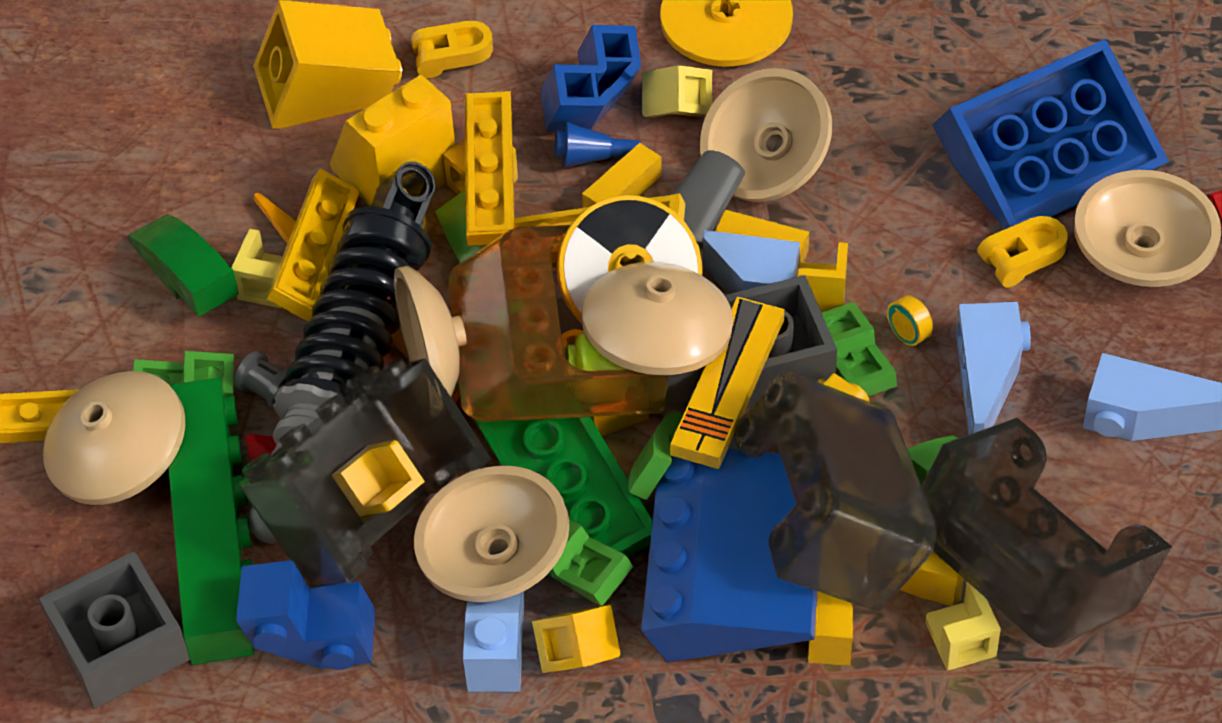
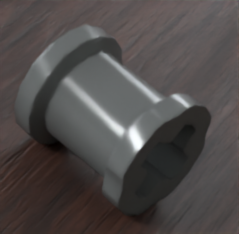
[234,351,288,409]

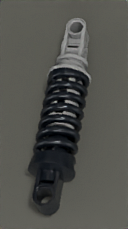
[248,162,435,544]

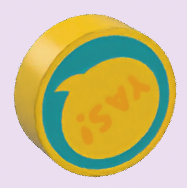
[887,295,933,346]

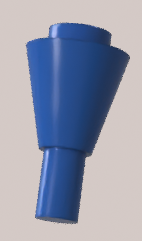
[554,122,640,168]

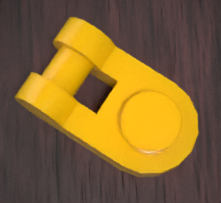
[411,21,493,78]
[977,216,1068,288]

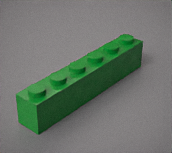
[168,377,254,665]

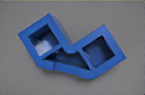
[540,25,642,131]
[236,560,375,670]

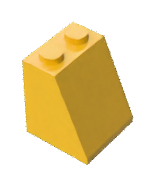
[253,0,402,129]
[330,74,455,206]

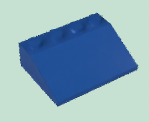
[932,39,1169,229]
[641,449,825,663]

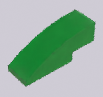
[128,214,239,317]

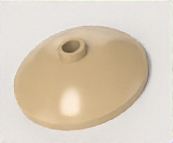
[700,68,832,202]
[1074,170,1221,287]
[581,262,733,375]
[394,266,467,415]
[43,371,185,505]
[414,466,569,602]

